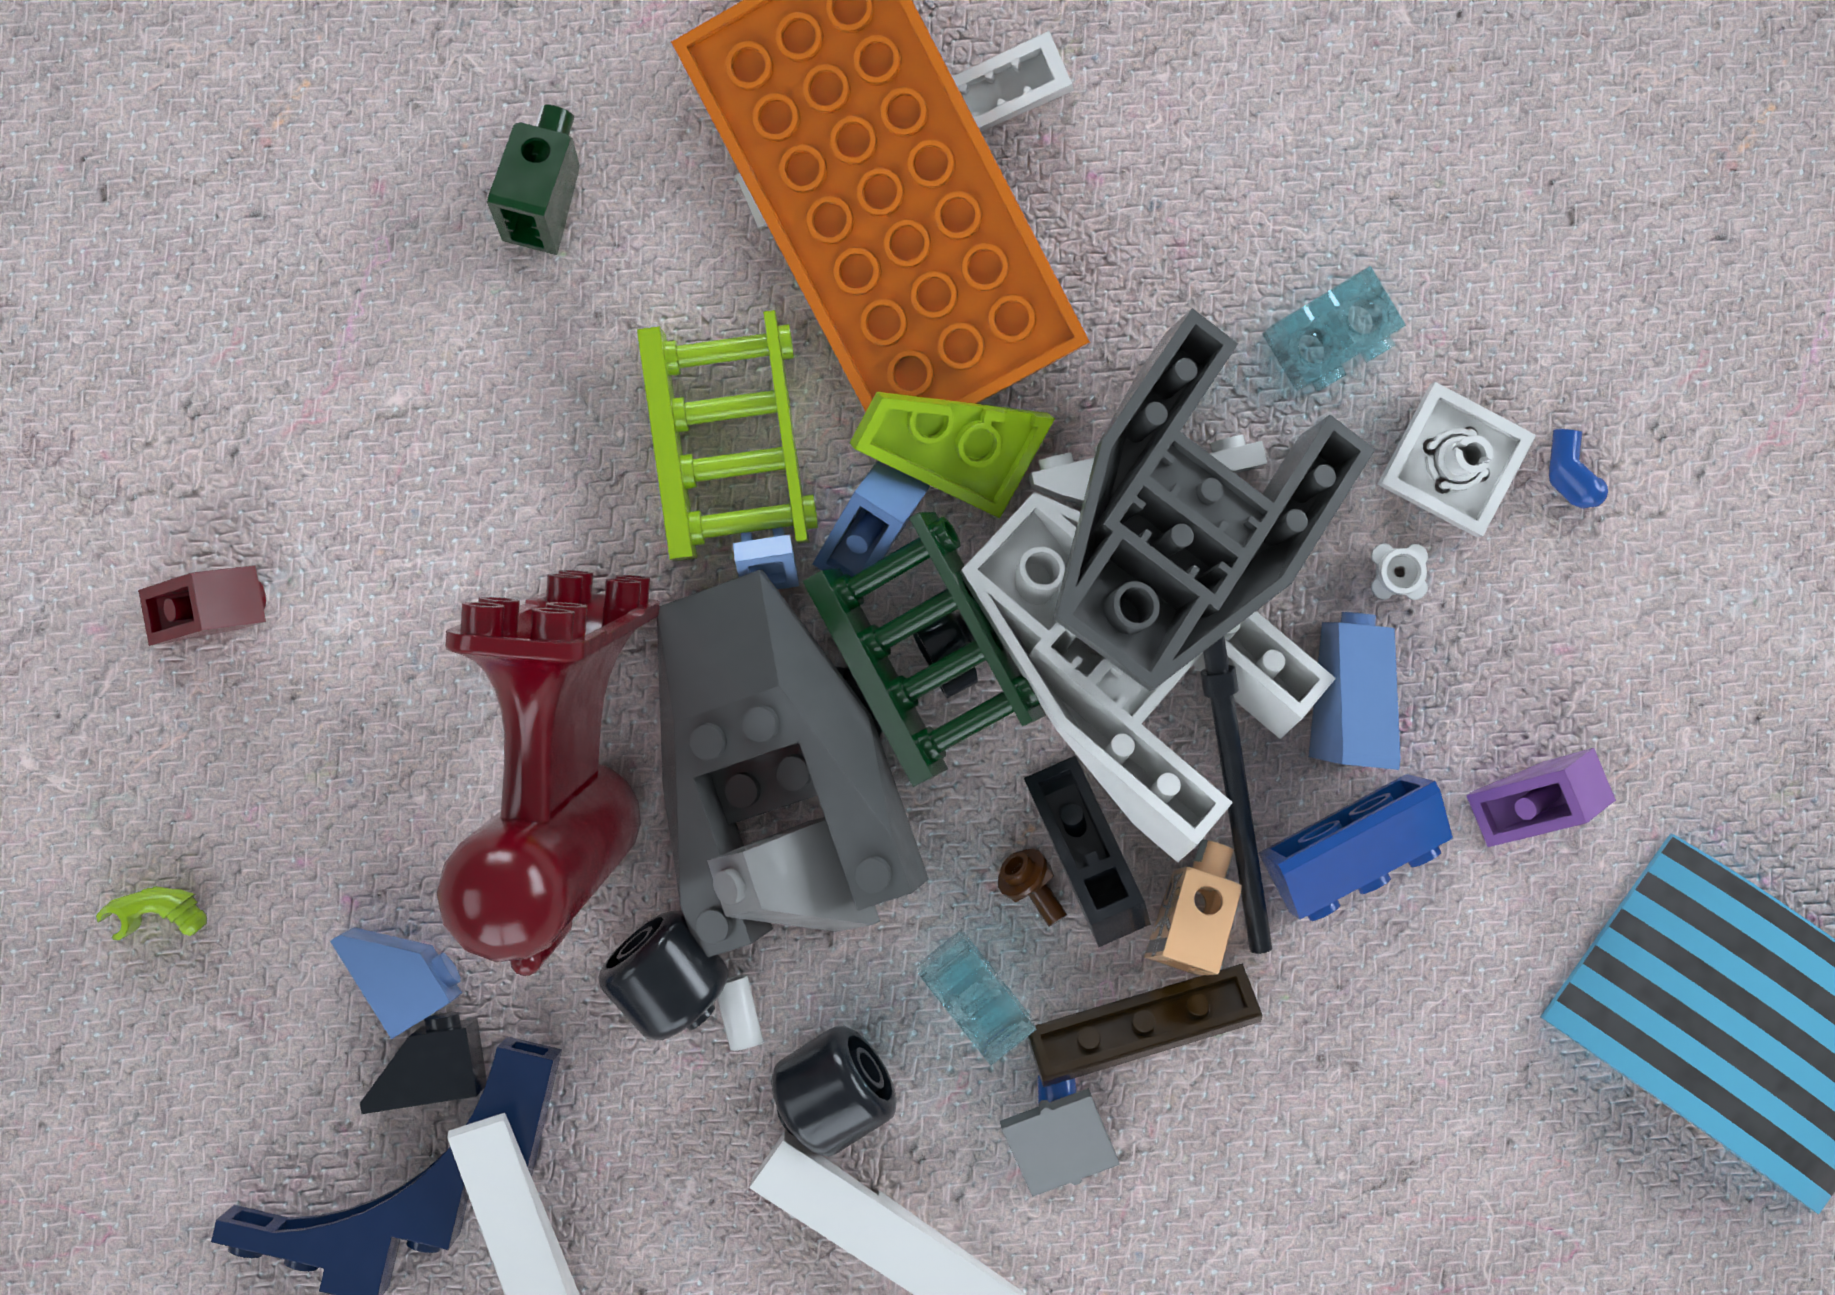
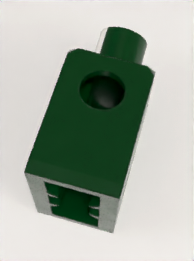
[487,104,580,255]

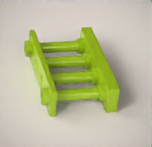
[637,310,818,562]

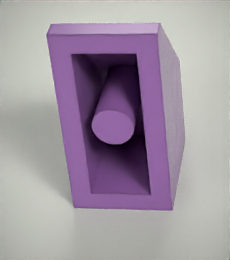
[1466,748,1616,847]

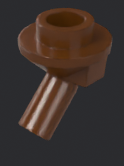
[998,848,1067,927]

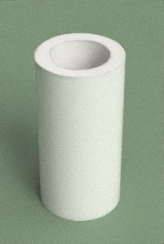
[718,975,764,1051]

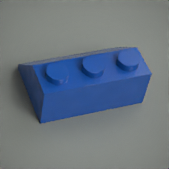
[1258,774,1453,921]

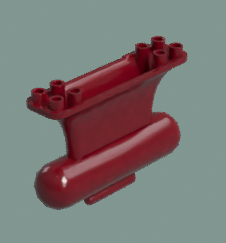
[437,570,660,976]

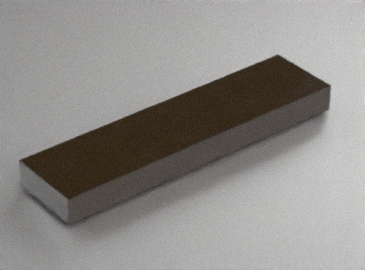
[1026,963,1263,1088]

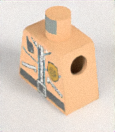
[1144,839,1242,975]

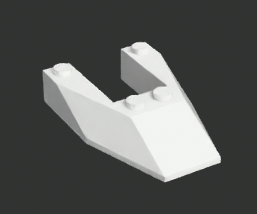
[960,492,1336,862]

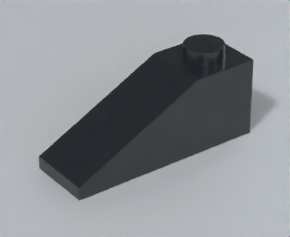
[1024,755,1151,947]

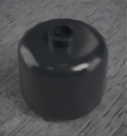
[598,911,729,1041]
[771,1025,897,1157]

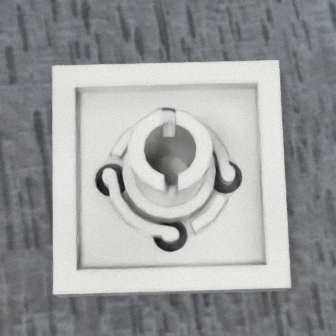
[1377,382,1536,537]

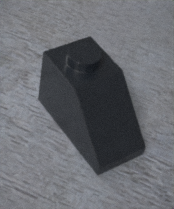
[360,1012,487,1114]

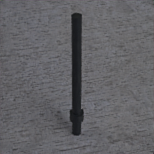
[1200,636,1272,954]

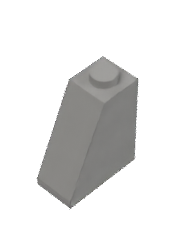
[707,817,880,932]

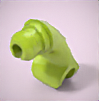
[96,886,207,940]

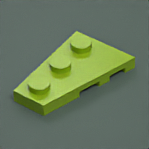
[849,392,1055,519]

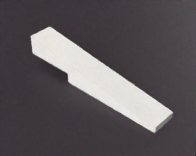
[735,31,1074,229]
[447,1113,580,1295]
[750,1130,1027,1295]

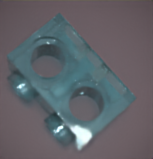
[1262,266,1406,392]
[917,929,1037,1065]

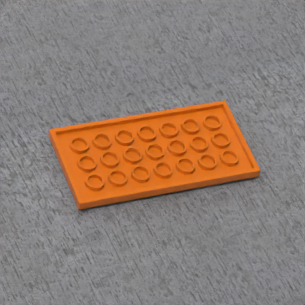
[671,0,1091,412]

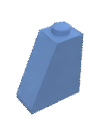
[1308,612,1401,770]

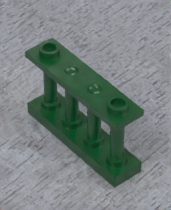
[802,512,1046,787]

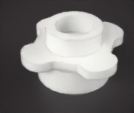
[1371,543,1428,600]

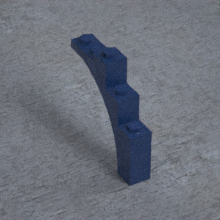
[211,1036,562,1295]

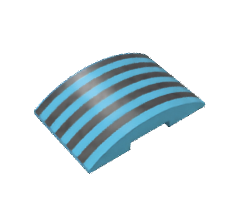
[1540,833,1835,1215]

